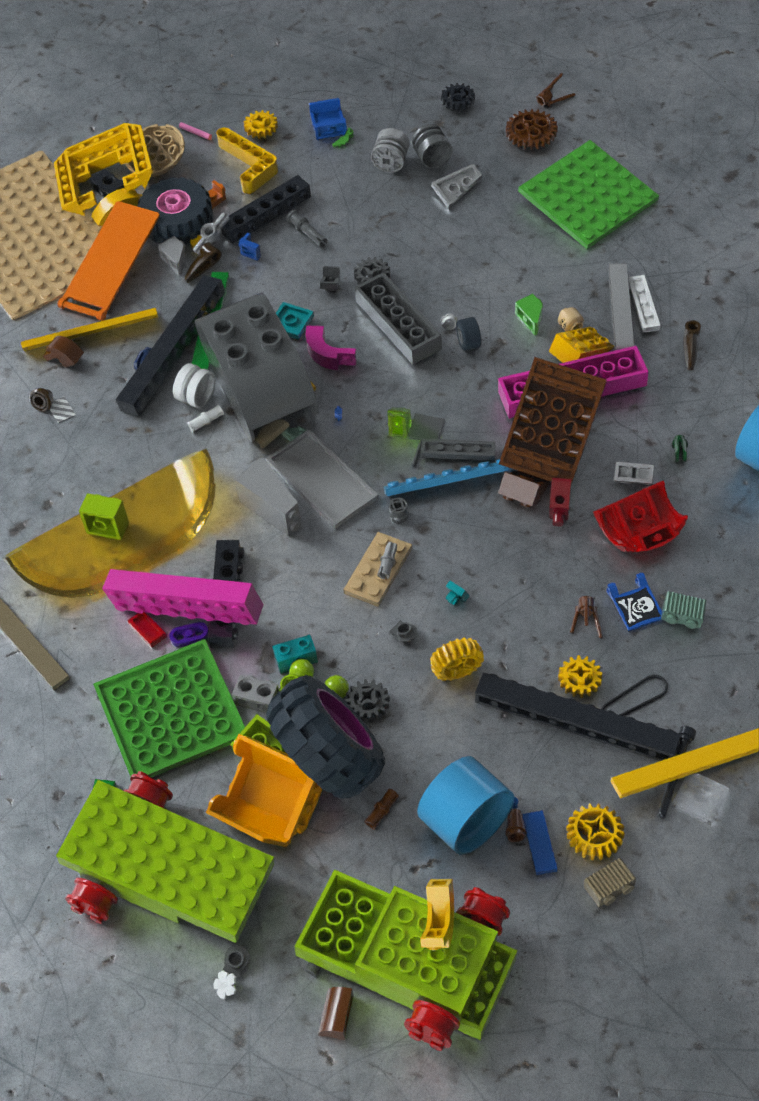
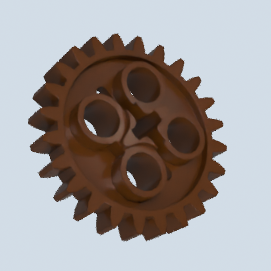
[506,109,558,150]

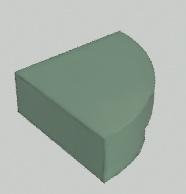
[281,426,307,441]

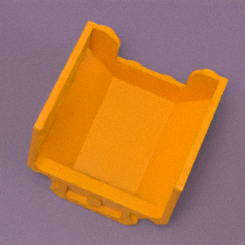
[206,734,322,847]

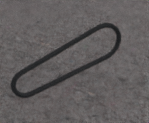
[601,675,668,716]

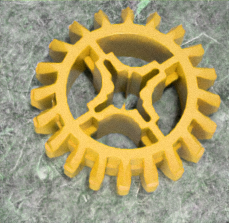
[430,637,484,681]
[566,803,625,861]

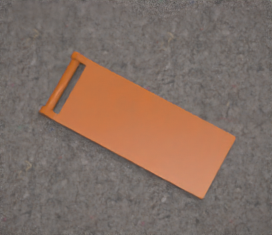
[58,201,160,321]

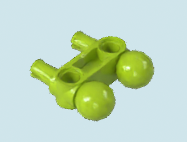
[278,659,349,699]

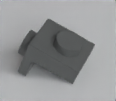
[320,266,340,292]

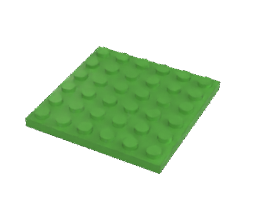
[518,140,659,249]
[93,639,245,778]

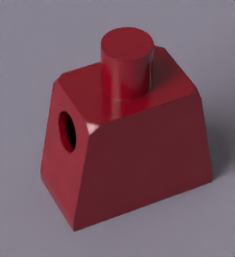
[549,478,571,527]

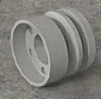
[371,128,410,173]

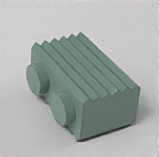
[661,591,707,629]

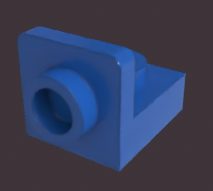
[239,233,261,261]

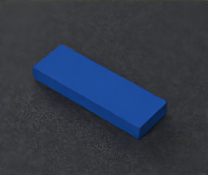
[522,810,558,875]

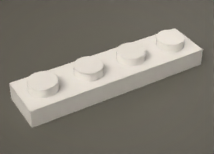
[628,275,661,333]

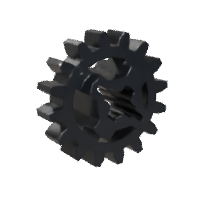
[441,83,475,111]

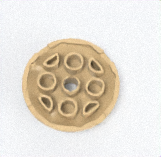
[125,124,185,177]

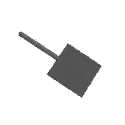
[407,413,445,467]

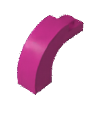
[305,326,357,370]

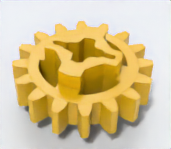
[243,110,278,139]
[558,655,603,698]

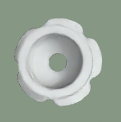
[440,314,457,330]

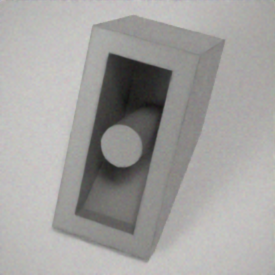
[158,236,186,275]

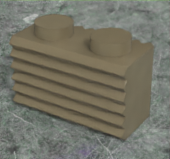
[584,858,636,907]

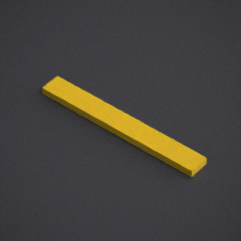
[21,308,158,351]
[610,728,759,799]

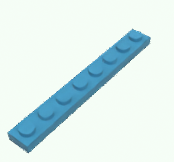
[383,459,513,496]

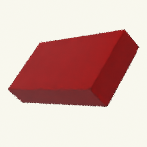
[127,612,167,648]

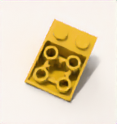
[549,327,614,363]

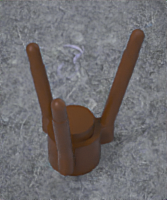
[536,73,575,106]
[570,596,603,639]

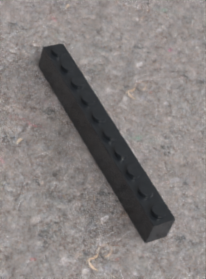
[115,275,225,416]
[475,672,681,761]

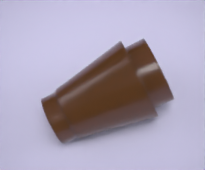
[505,809,527,842]

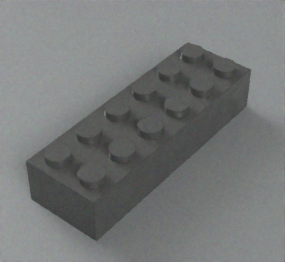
[355,272,442,365]

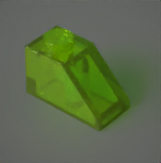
[387,407,411,438]

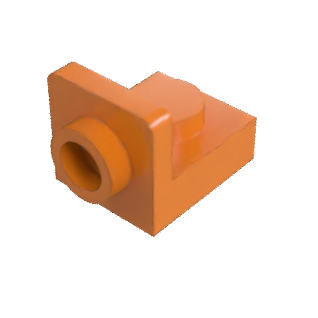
[208,180,226,209]

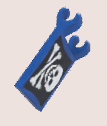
[607,573,662,632]

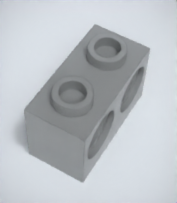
[614,462,654,486]
[232,675,279,713]

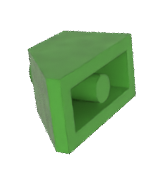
[515,294,543,335]

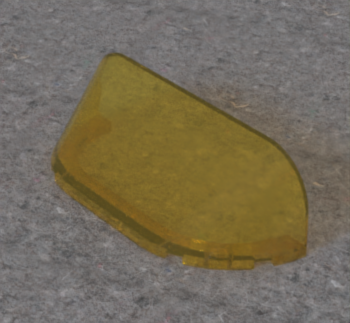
[2,449,216,598]

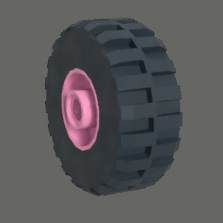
[137,177,213,245]

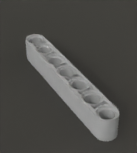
[609,263,634,350]

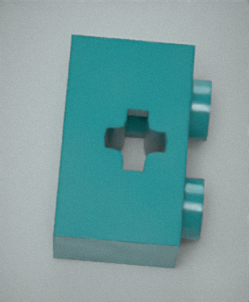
[272,634,318,674]

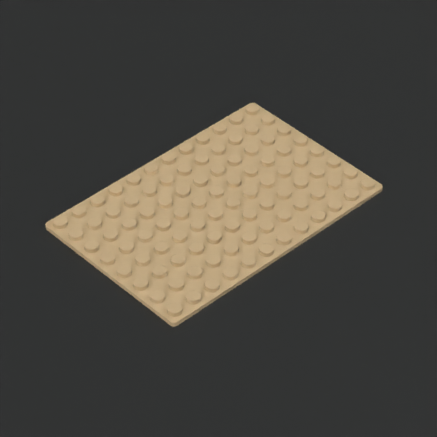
[0,151,102,320]

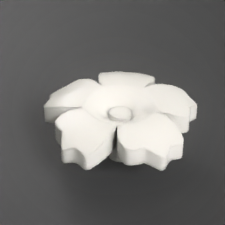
[214,970,237,999]

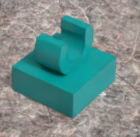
[445,580,470,606]

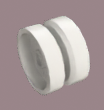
[173,363,216,408]

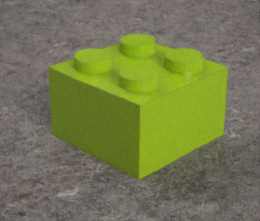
[79,493,129,540]

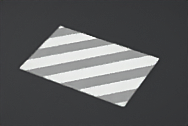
[50,397,76,423]

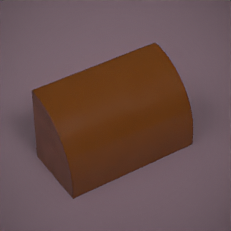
[318,987,354,1040]

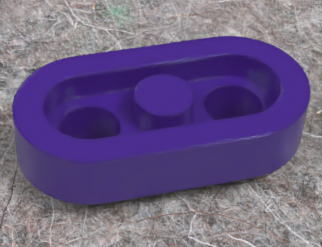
[169,622,209,647]

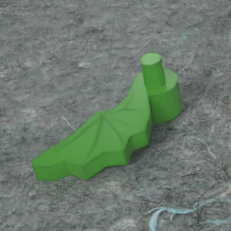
[332,128,354,147]

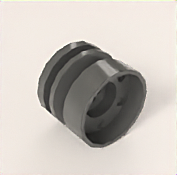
[411,124,453,168]

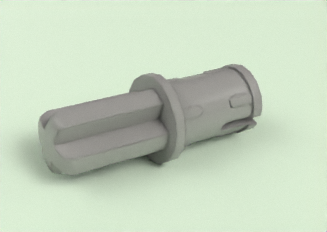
[377,542,397,579]

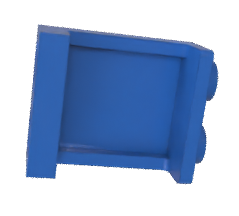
[309,98,347,140]

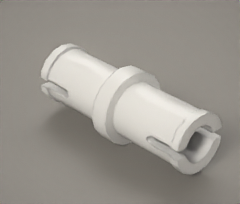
[187,405,224,432]

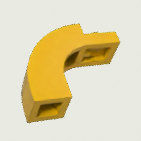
[91,188,142,226]
[420,879,454,950]

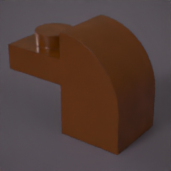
[43,336,84,368]

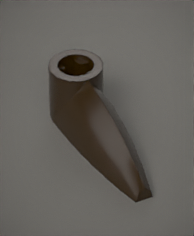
[184,243,222,283]
[683,320,701,370]

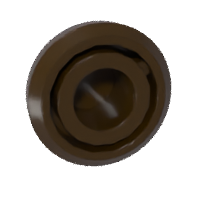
[29,388,53,412]

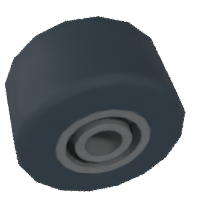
[456,317,482,351]

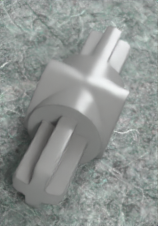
[193,213,230,255]

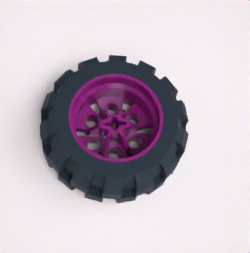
[266,675,385,799]

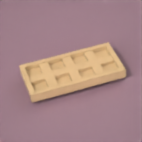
[343,532,412,607]

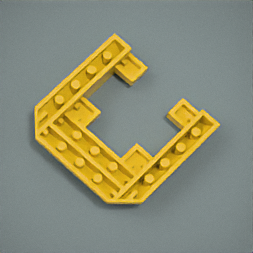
[54,123,153,216]

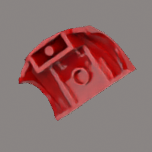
[593,480,688,552]

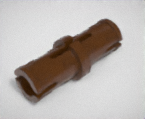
[364,788,399,830]

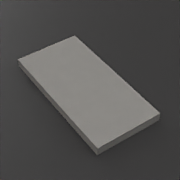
[266,430,379,529]

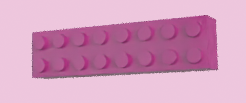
[498,346,649,419]
[102,569,264,625]

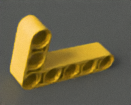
[216,127,278,194]

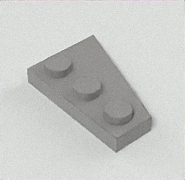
[431,164,482,210]

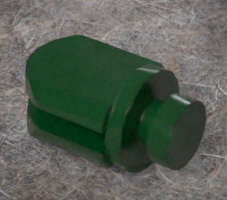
[671,435,688,462]

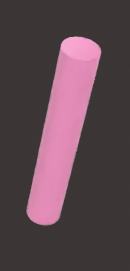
[179,122,212,140]

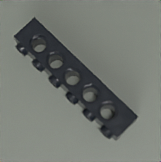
[221,175,311,244]
[208,540,244,648]

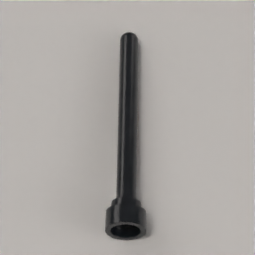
[658,726,696,818]

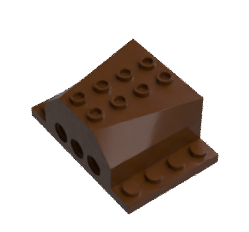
[499,357,607,485]

